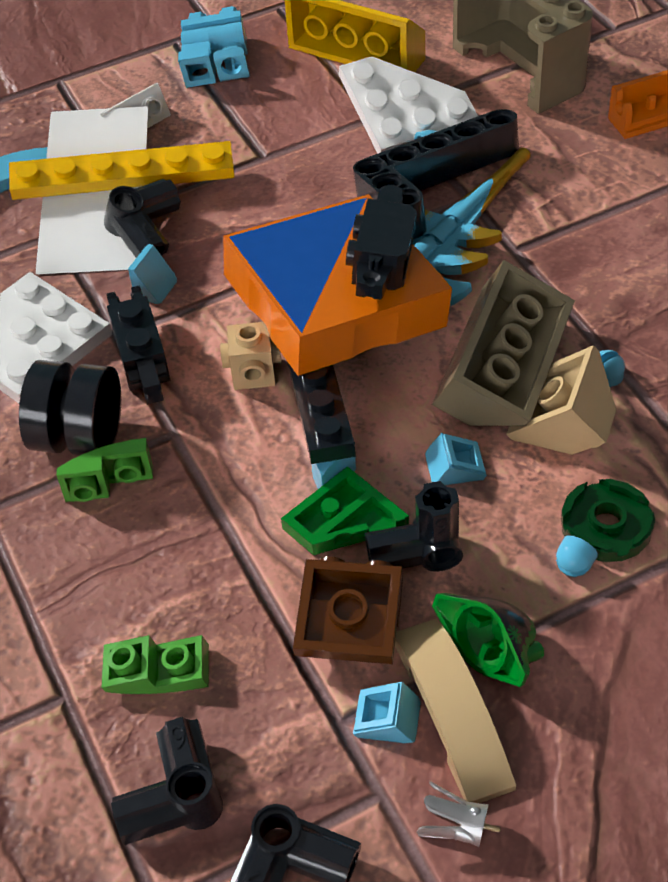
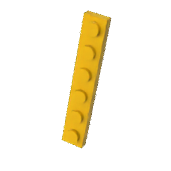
[9,141,235,200]

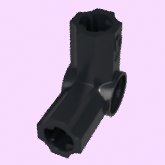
[104,179,181,258]
[364,481,463,572]
[111,717,223,845]
[230,804,361,882]

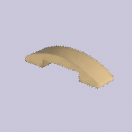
[395,618,516,803]

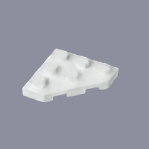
[339,57,478,154]
[0,272,112,403]

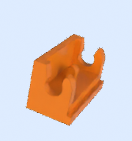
[608,70,668,139]

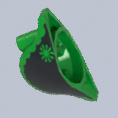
[432,593,544,687]

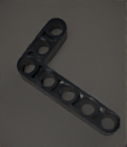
[353,109,519,239]

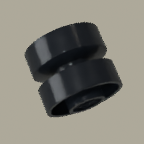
[19,360,122,456]

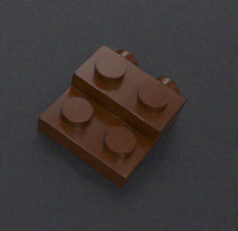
[293,556,403,665]

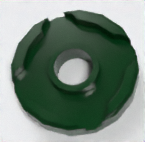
[561,479,655,562]

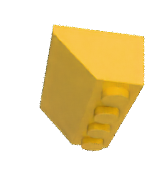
[284,0,426,72]

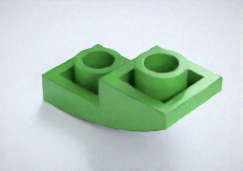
[56,438,153,502]
[101,635,209,694]

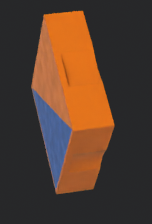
[223,194,452,376]

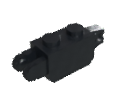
[346,184,417,300]
[106,285,171,405]

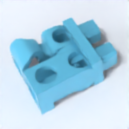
[178,6,250,88]

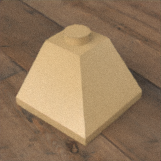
[506,345,616,455]

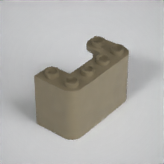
[453,0,593,114]

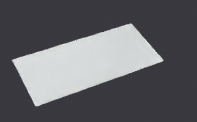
[36,106,148,275]

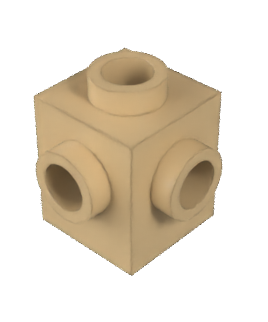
[220,322,281,390]

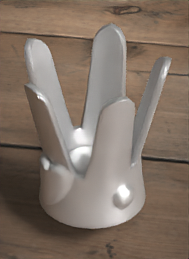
[417,781,500,847]

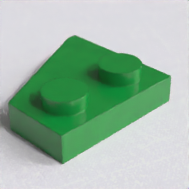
[281,466,409,555]

